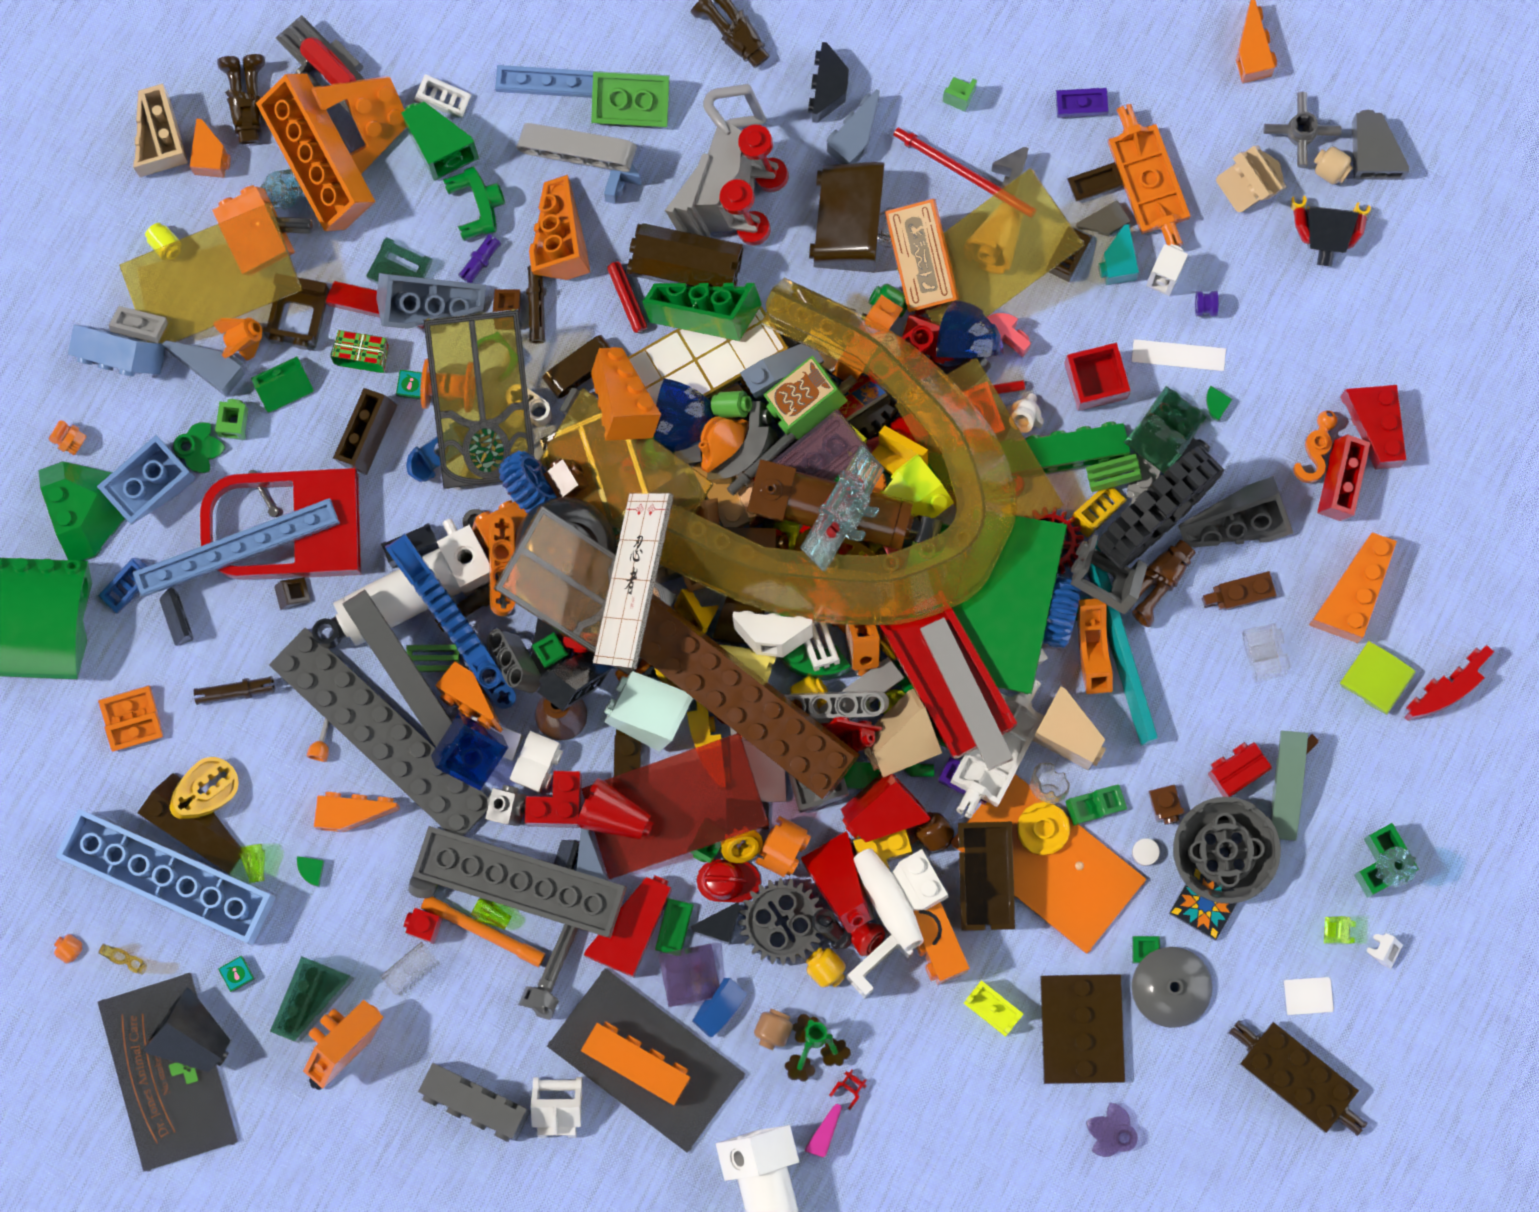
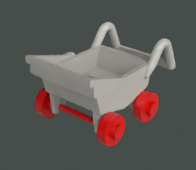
[665,84,789,246]

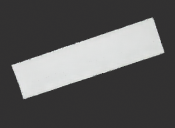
[1132,339,1226,371]

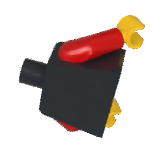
[1290,196,1371,266]

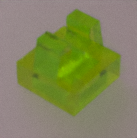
[1324,916,1356,945]

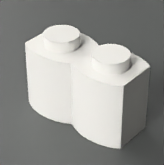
[510,731,563,793]

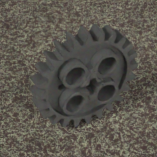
[739,878,823,966]

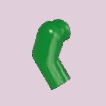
[904,763,934,777]

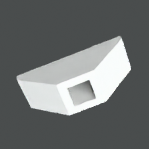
[733,611,813,657]

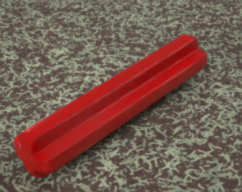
[607,261,647,333]

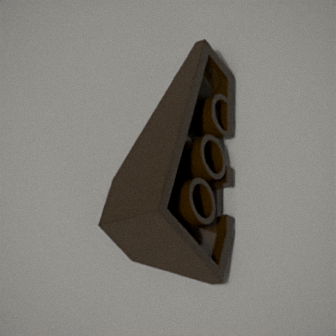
[137,773,245,874]

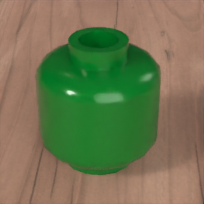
[868,284,907,318]

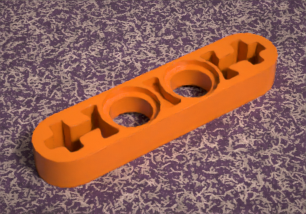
[489,514,515,616]

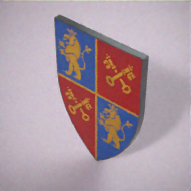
[836,375,887,421]

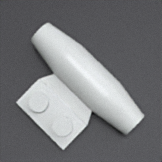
[854,849,949,951]

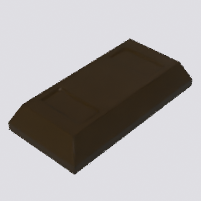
[1067,162,1124,202]

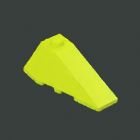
[859,454,954,556]

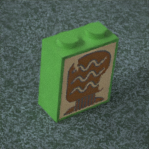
[763,355,848,440]

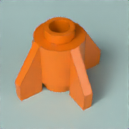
[213,317,262,361]

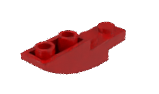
[1404,645,1494,721]

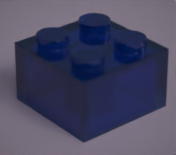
[431,713,509,791]

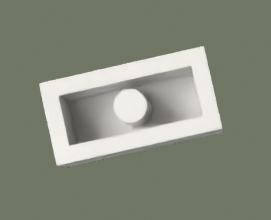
[1146,244,1188,296]

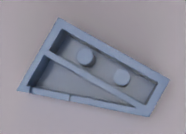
[68,324,165,377]

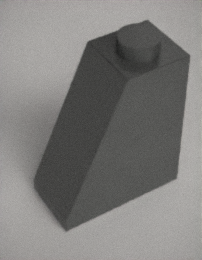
[1352,110,1409,180]

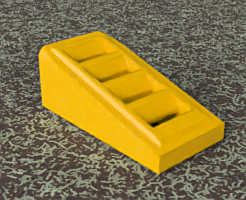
[1072,487,1127,538]

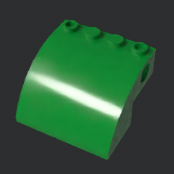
[0,558,92,680]

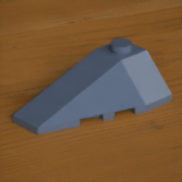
[377,273,486,329]

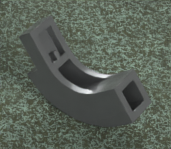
[707,401,777,484]

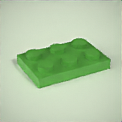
[591,71,670,127]

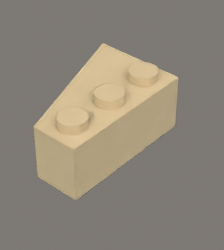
[133,84,188,177]

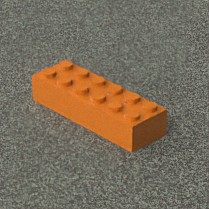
[256,74,376,231]

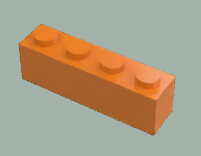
[581,1021,691,1106]

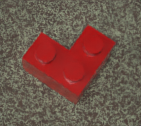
[525,771,582,828]

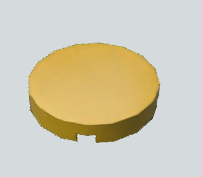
[1017,802,1070,856]

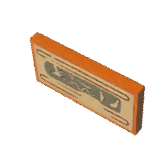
[885,199,959,312]

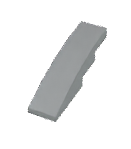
[814,657,905,724]

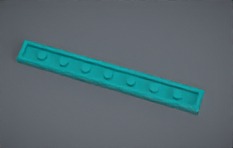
[1088,540,1158,746]

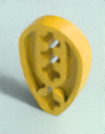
[170,757,238,819]

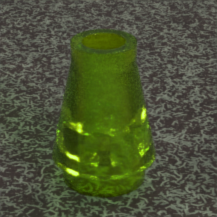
[239,843,266,883]
[470,898,512,930]

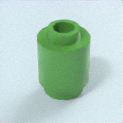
[711,391,752,418]

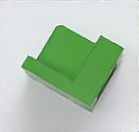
[942,77,977,112]

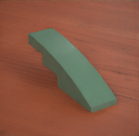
[1270,730,1308,841]

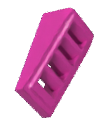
[804,1104,842,1158]

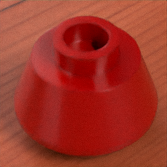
[851,922,885,956]

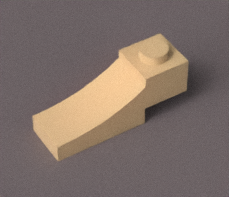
[693,462,750,528]

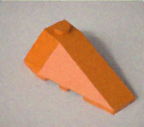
[529,175,590,280]

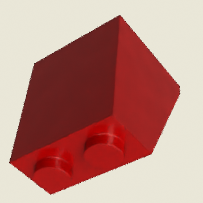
[840,773,931,843]

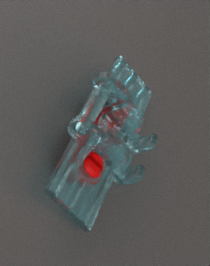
[801,446,884,571]

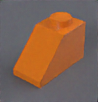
[190,118,231,178]

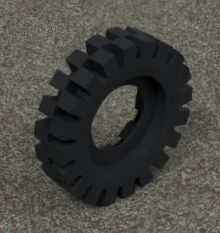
[1096,446,1224,569]

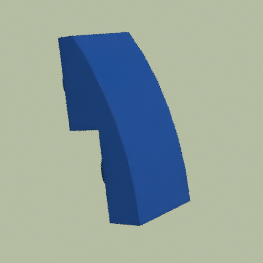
[692,978,747,1037]

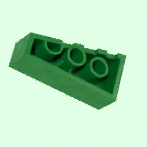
[643,283,762,341]

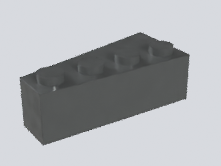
[418,1062,531,1142]

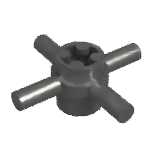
[1263,92,1341,168]

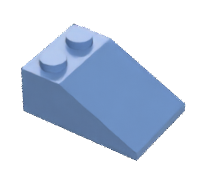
[97,435,196,525]

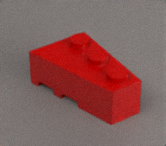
[1340,385,1407,470]

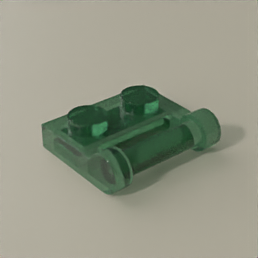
[366,237,433,284]

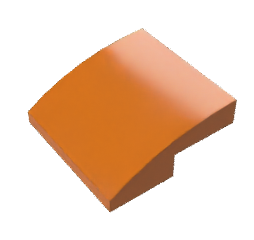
[98,685,163,752]

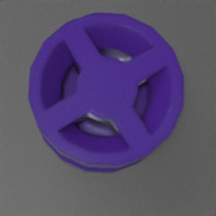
[1195,291,1219,317]

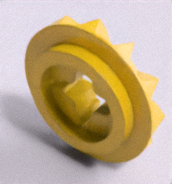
[721,826,763,863]

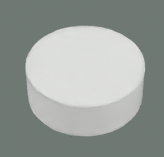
[1132,839,1159,866]

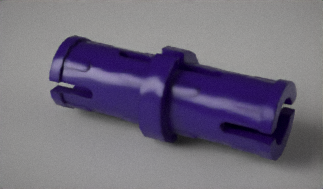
[458,234,501,283]

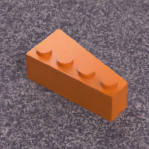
[591,347,661,441]
[1309,532,1397,643]

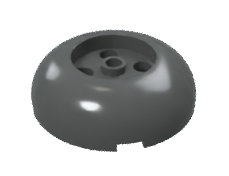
[1173,797,1281,904]

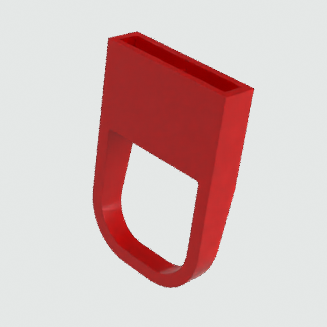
[200,468,361,580]

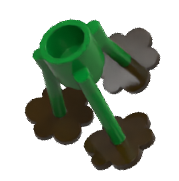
[784,1014,851,1082]

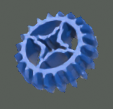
[499,451,557,513]
[1043,577,1081,648]

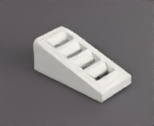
[414,74,472,118]

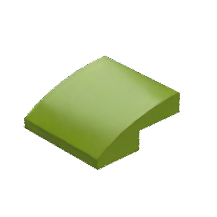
[1340,641,1416,715]

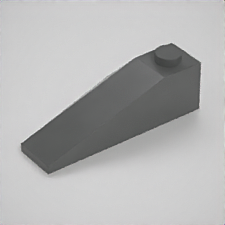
[1178,476,1293,547]

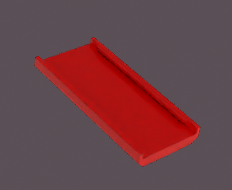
[877,588,1017,759]

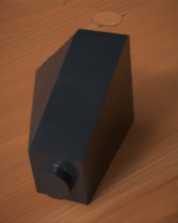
[143,987,231,1072]

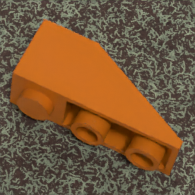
[1235,0,1277,84]
[435,662,503,733]
[314,792,400,832]

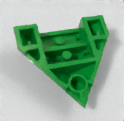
[38,461,125,561]

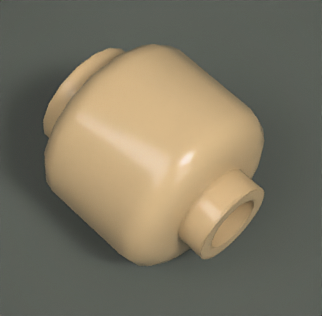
[1314,147,1353,185]

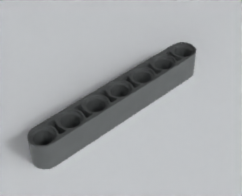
[342,589,464,755]

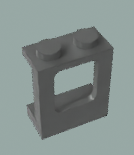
[1071,534,1147,615]

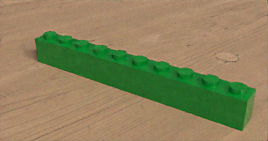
[882,421,1130,491]

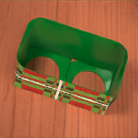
[330,330,389,373]

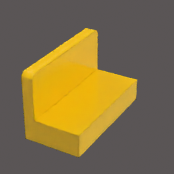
[868,426,928,475]

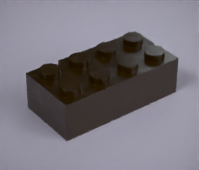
[958,821,1015,931]

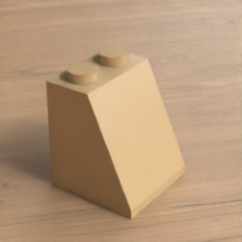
[1032,686,1106,770]
[864,689,942,777]

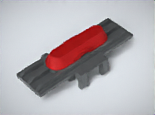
[276,15,364,116]

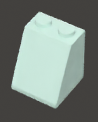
[604,671,693,752]

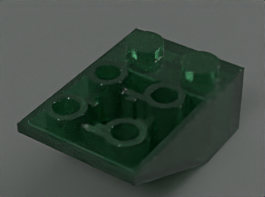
[1124,386,1207,473]

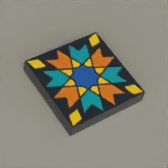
[1169,867,1237,941]

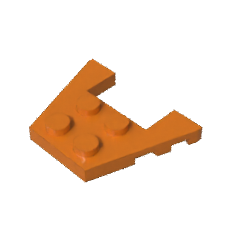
[311,76,406,174]

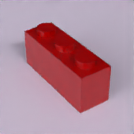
[1317,434,1371,521]

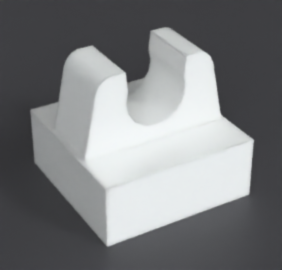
[1367,933,1403,969]

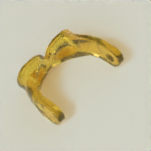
[98,943,147,975]

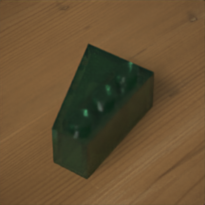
[270,956,355,1043]

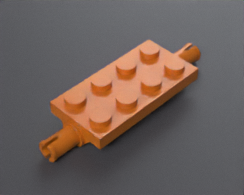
[1107,104,1191,247]

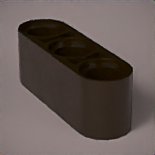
[542,335,611,399]

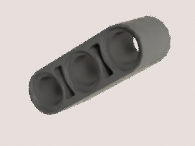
[487,629,541,693]

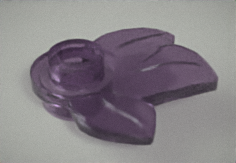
[1086,1103,1138,1157]

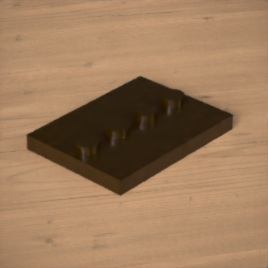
[1040,974,1125,1084]

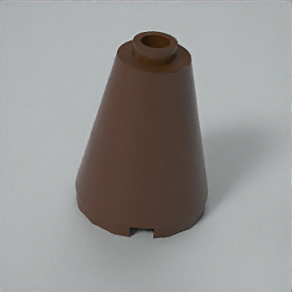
[535,697,587,741]

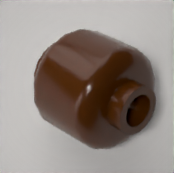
[914,812,954,851]

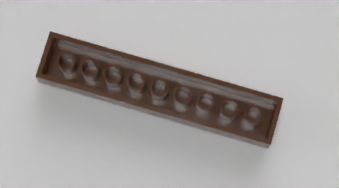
[635,593,860,800]

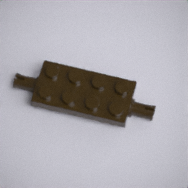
[1228,1020,1368,1136]

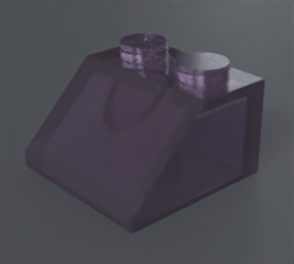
[658,943,720,1007]

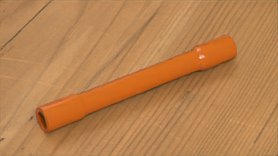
[421,896,546,968]

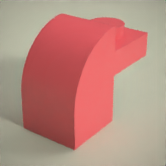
[970,313,1031,357]

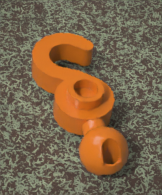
[1293,410,1337,483]

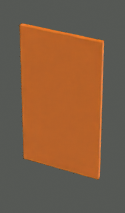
[951,774,1146,954]

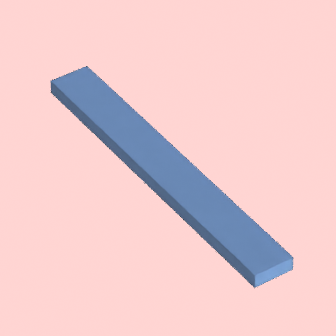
[133,498,340,598]

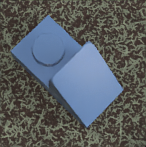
[604,164,642,204]

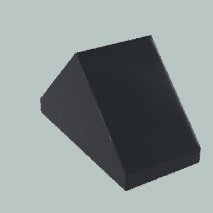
[690,902,741,945]

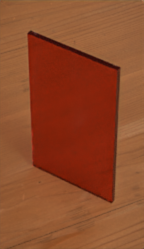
[581,733,769,880]

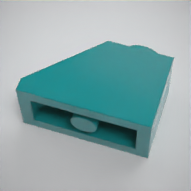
[1098,224,1139,285]

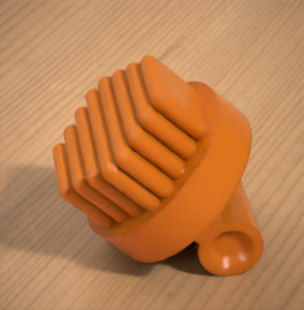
[49,420,87,455]

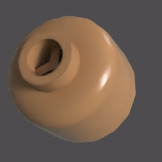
[754,1009,793,1051]

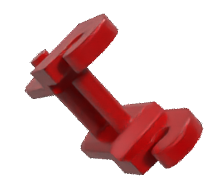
[829,1069,867,1110]

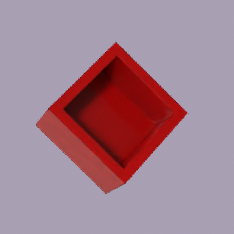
[1064,342,1131,411]

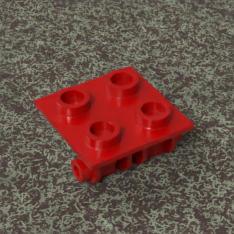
[821,717,882,752]

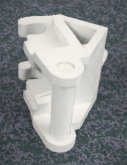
[531,1077,582,1138]

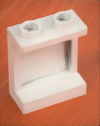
[847,935,913,999]

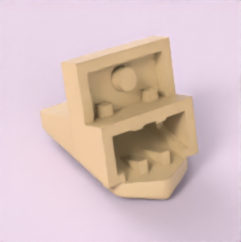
[1216,145,1287,212]

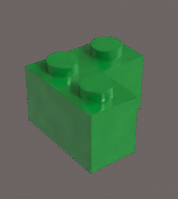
[1354,823,1419,898]

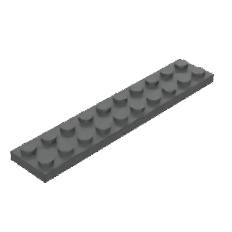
[269,627,488,836]

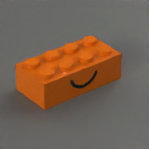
[913,902,970,985]

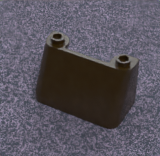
[809,162,885,273]

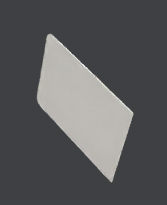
[1284,977,1334,1015]

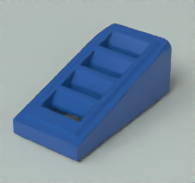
[98,558,147,614]

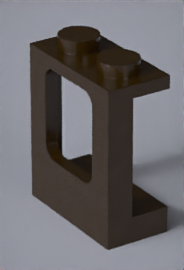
[262,273,330,350]

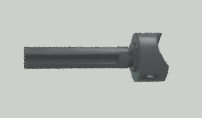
[518,924,578,1020]

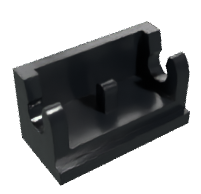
[381,523,439,568]

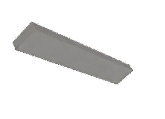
[920,618,1013,771]

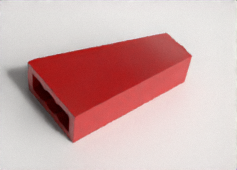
[801,831,871,933]
[584,875,672,978]

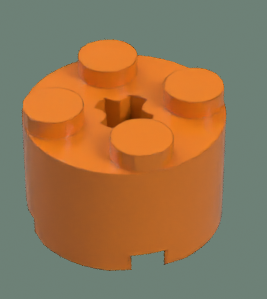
[755,816,811,878]

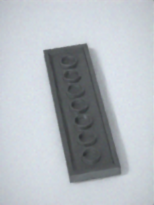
[412,826,627,939]

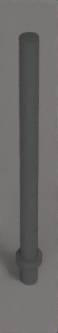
[727,375,857,496]

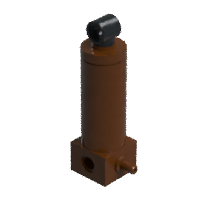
[747,459,943,550]

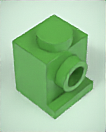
[215,399,249,440]

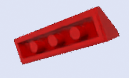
[326,281,424,328]

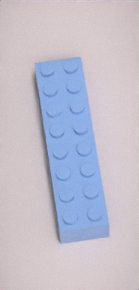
[55,809,276,946]

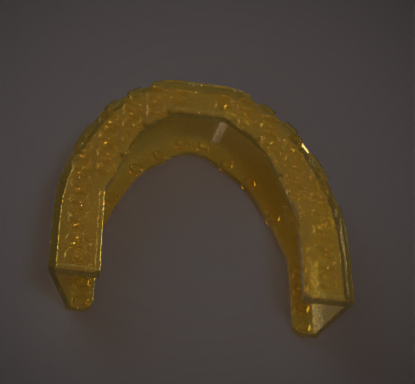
[654,277,1017,625]

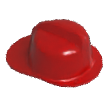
[696,859,761,903]

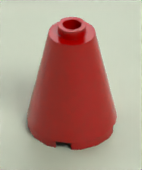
[577,778,654,840]

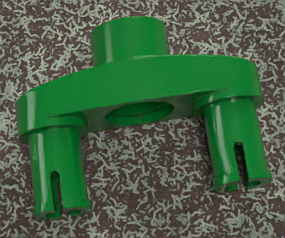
[443,166,505,241]

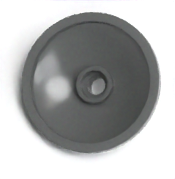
[1132,947,1212,1028]

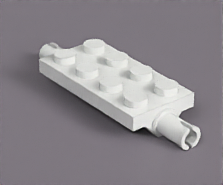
[950,680,1044,818]

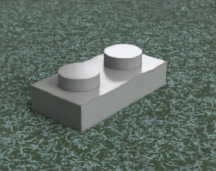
[108,306,168,344]

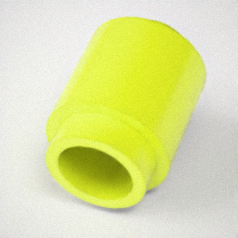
[145,223,182,260]

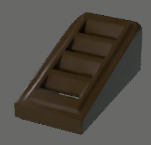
[1046,226,1092,282]

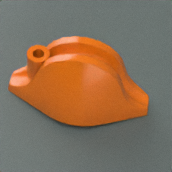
[698,416,749,473]

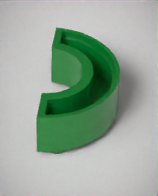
[769,581,851,680]

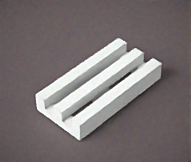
[804,615,840,671]

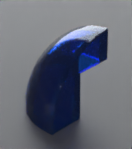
[936,301,1004,358]
[654,378,718,452]

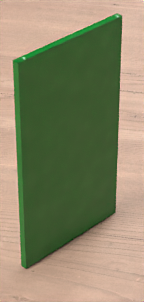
[952,508,1067,694]

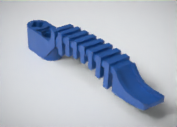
[385,533,516,709]

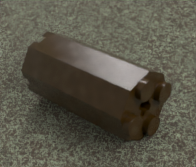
[627,223,744,287]

